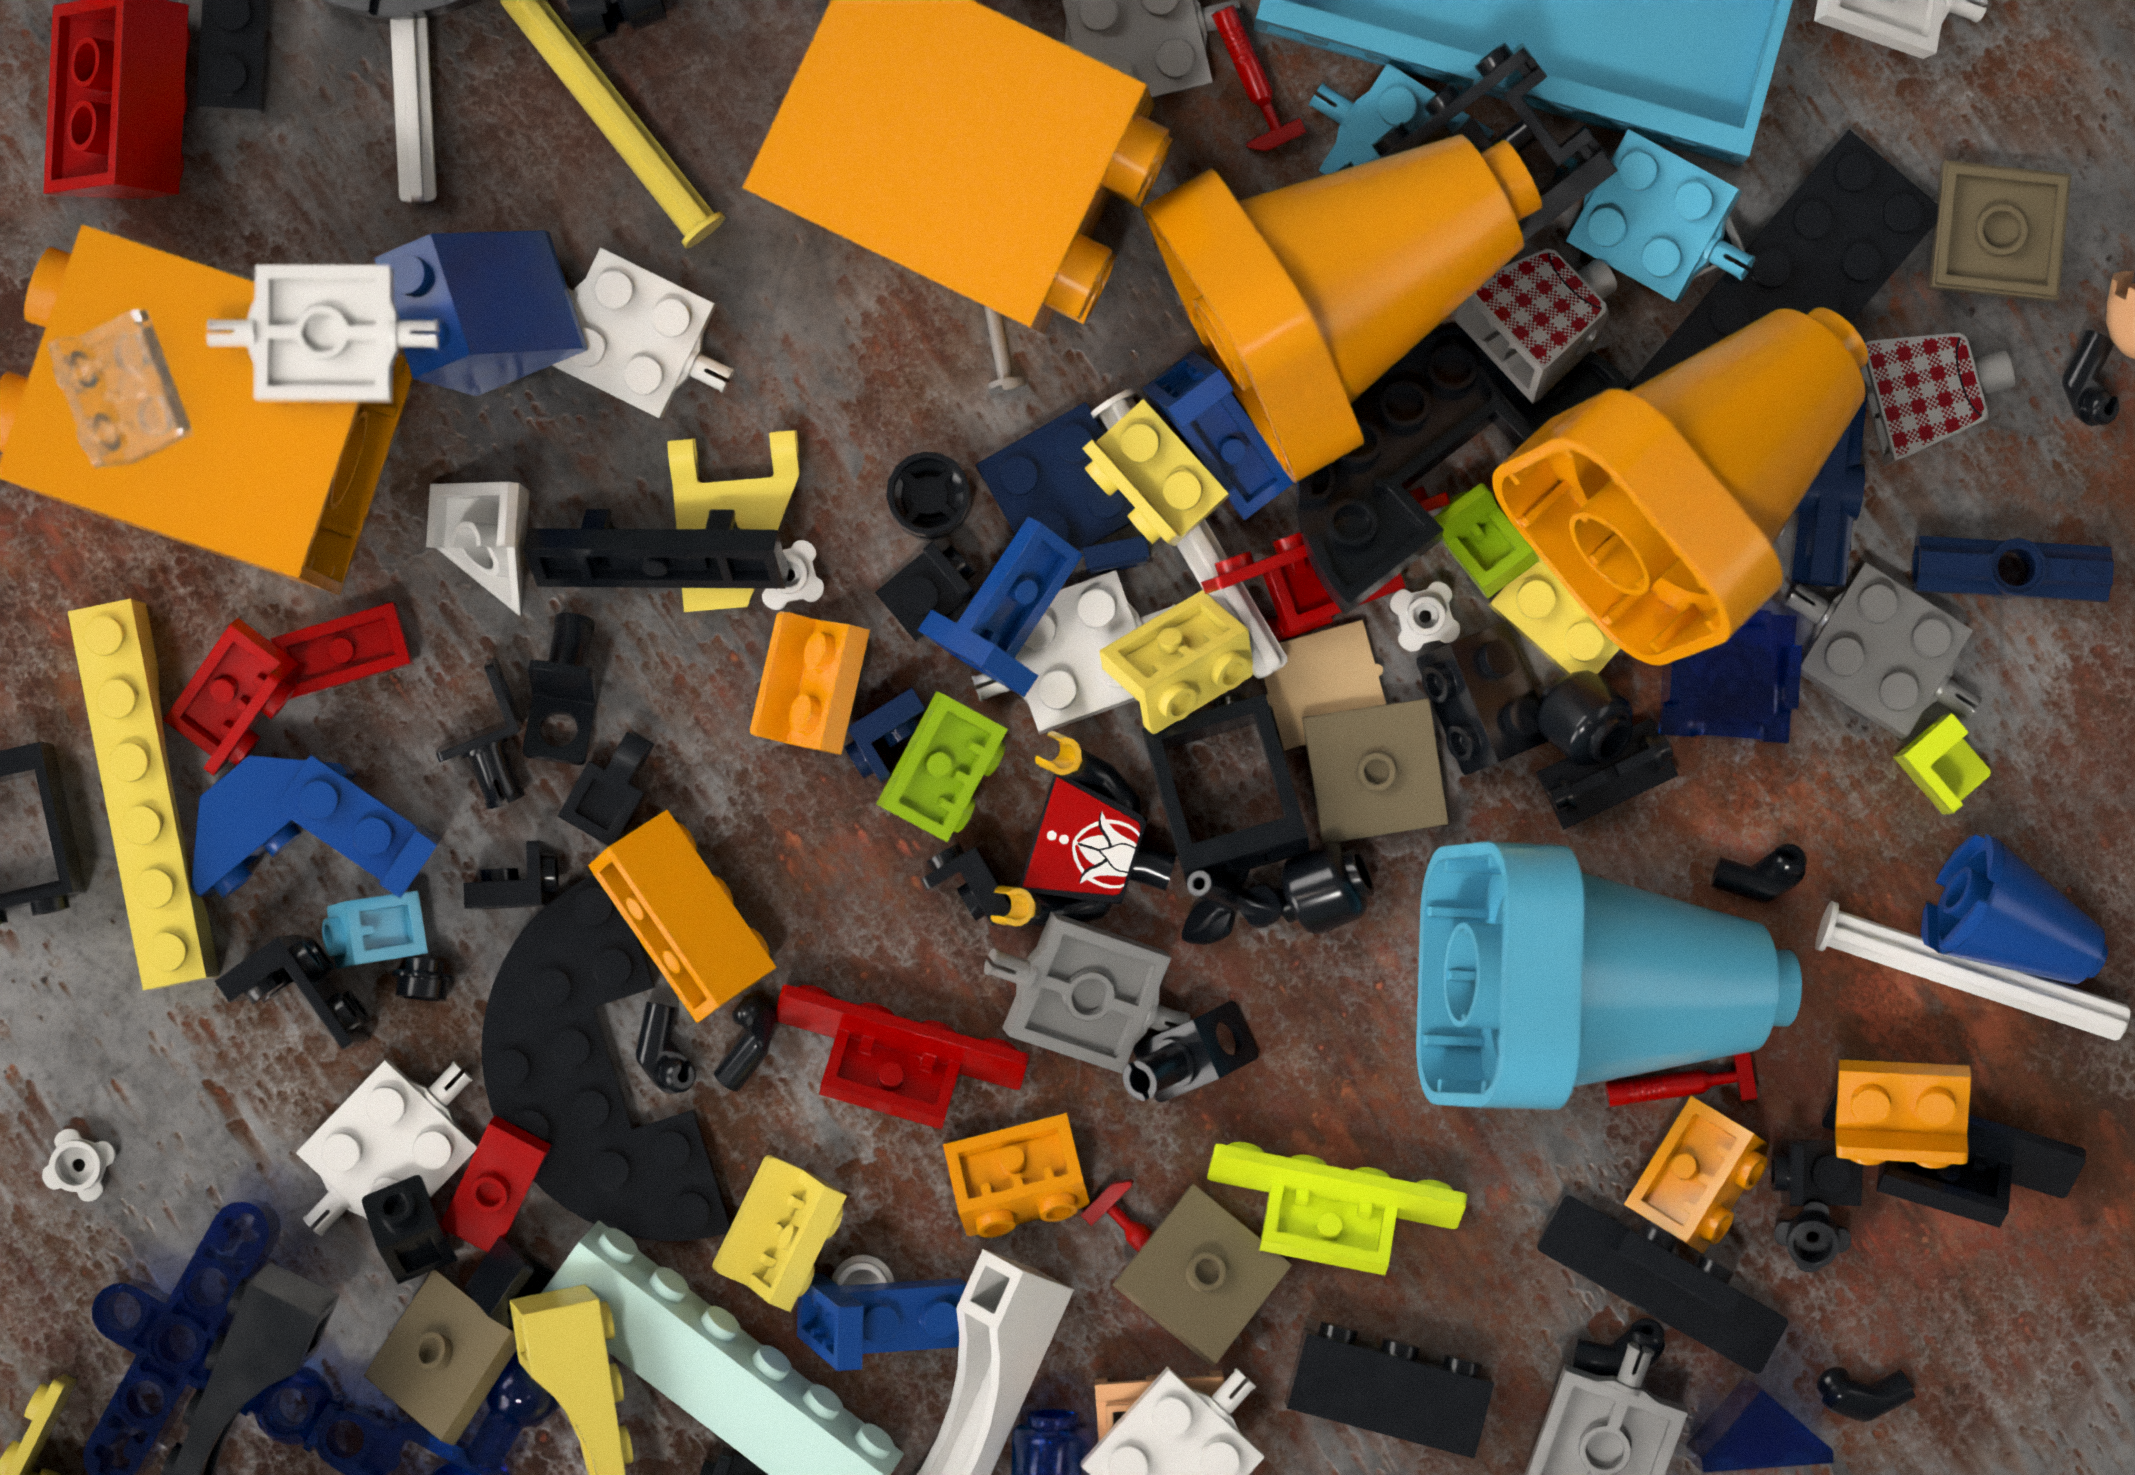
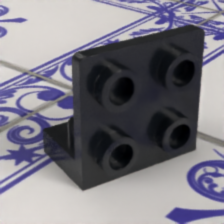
[214,935,371,1050]

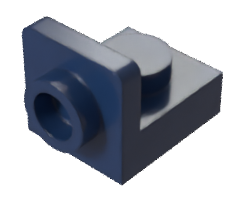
[844,688,926,784]

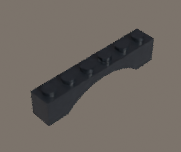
[160,1262,340,1475]

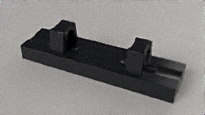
[523,509,789,589]

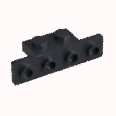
[1822,1085,2086,1228]
[1537,1195,1788,1374]

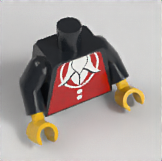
[991,731,1177,927]

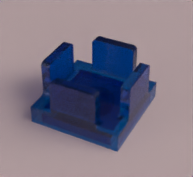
[1659,610,1802,744]

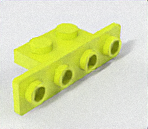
[1207,1142,1468,1276]

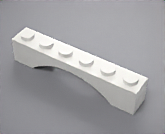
[917,1249,1074,1475]

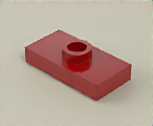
[441,1115,552,1253]

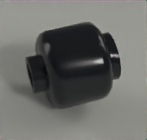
[1538,670,1634,766]
[1276,841,1374,935]

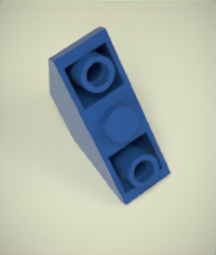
[191,755,357,899]

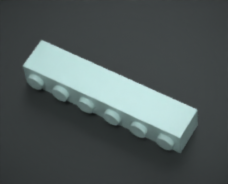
[542,1220,904,1475]

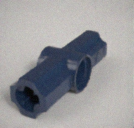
[1788,396,1868,588]
[1911,536,2114,603]

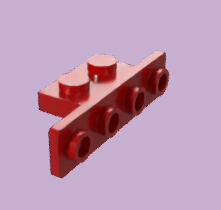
[1201,486,1451,633]
[776,985,1030,1130]

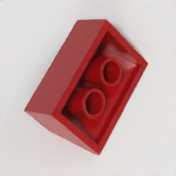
[43,0,191,199]

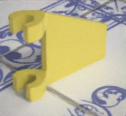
[667,430,800,612]

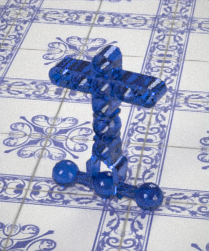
[83,1199,561,1475]

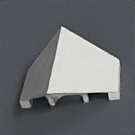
[426,482,530,617]

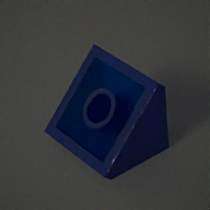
[1686,1376,1834,1473]

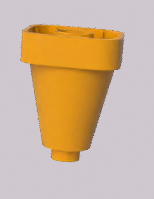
[1142,134,1542,483]
[1492,307,1868,665]

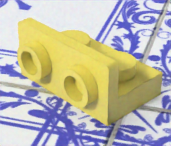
[1082,399,1231,547]
[1487,552,1620,675]
[1099,590,1253,734]

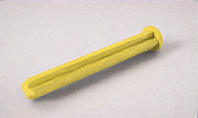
[500,0,726,249]

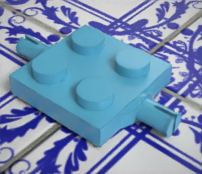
[1308,63,1495,175]
[1554,129,1755,304]

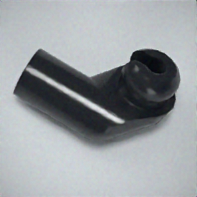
[2062,330,2120,426]
[1711,843,1807,903]
[714,993,777,1092]
[636,1001,696,1094]
[1572,1318,1665,1377]
[1817,1367,1916,1422]

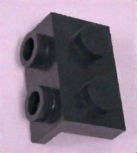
[1416,621,1549,775]

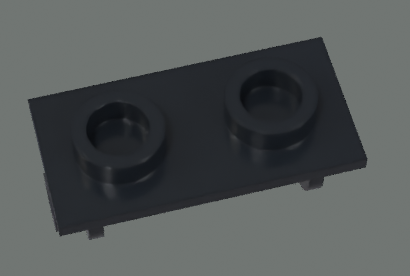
[1536,718,1679,830]

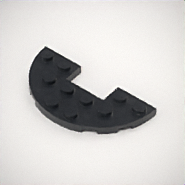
[1296,328,1632,615]
[482,875,732,1241]

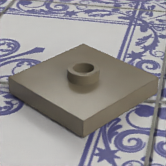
[1928,160,2071,303]
[1301,698,1449,843]
[1112,1184,1292,1367]
[364,1269,517,1446]

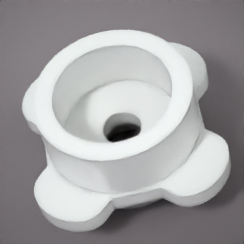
[762,540,824,610]
[1390,582,1460,652]
[42,1129,116,1202]

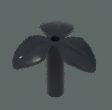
[1181,835,1285,945]

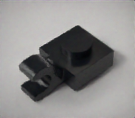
[558,731,655,846]

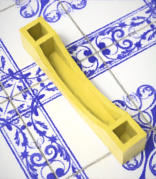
[68,598,220,990]
[509,1284,633,1475]

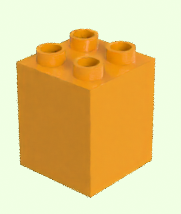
[742,0,1174,334]
[0,224,414,596]

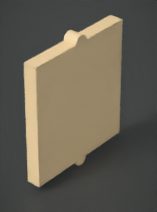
[1263,620,1386,751]

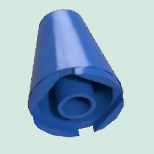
[1921,834,2108,985]

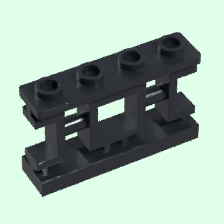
[1337,42,1618,242]

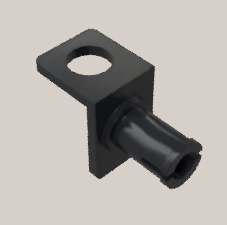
[523,612,598,766]
[436,657,525,809]
[1123,1001,1259,1102]

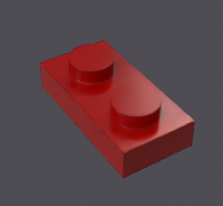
[270,602,414,701]

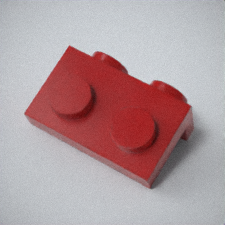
[163,618,300,776]

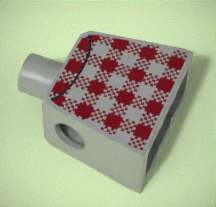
[1455,249,1617,404]
[1860,332,2015,466]

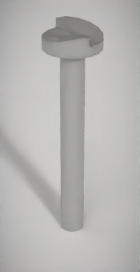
[984,305,1026,394]

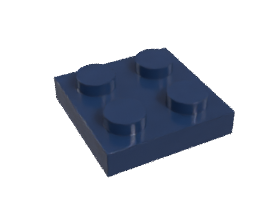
[975,401,1135,552]

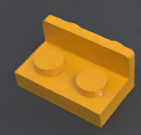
[750,611,870,755]
[1835,1059,1971,1169]
[1624,1096,1769,1254]
[943,1113,1090,1238]

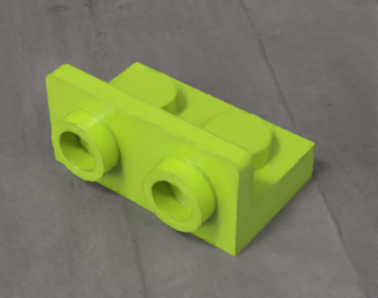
[876,691,1008,842]

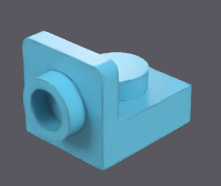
[322,890,428,969]

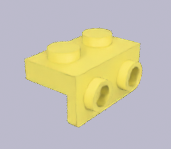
[712,1155,847,1312]

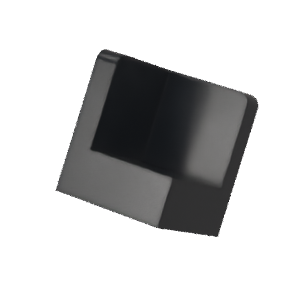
[464,1236,556,1331]

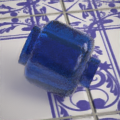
[1011,1408,1095,1475]

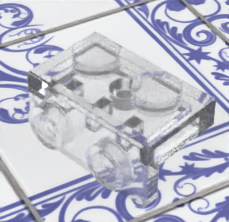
[48,309,194,468]

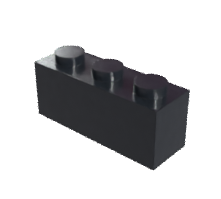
[1284,1321,1494,1459]

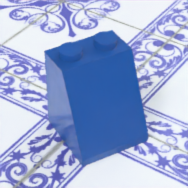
[374,230,588,396]

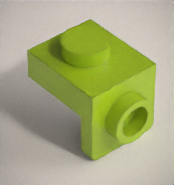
[1434,483,1539,599]

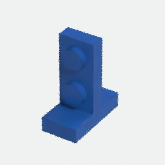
[1142,350,1294,520]
[917,516,1083,697]
[274,754,442,898]
[797,1273,967,1371]

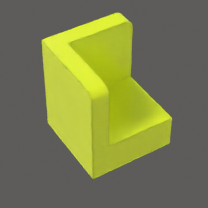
[1893,713,1991,815]

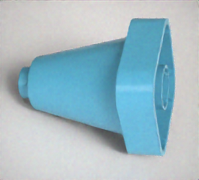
[1416,842,1802,1110]

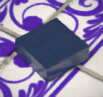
[1082,535,1150,576]

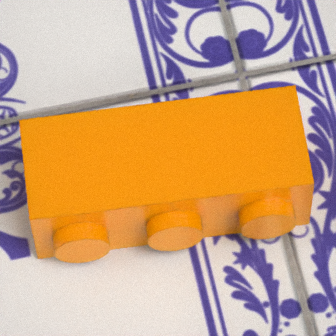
[588,809,777,1023]

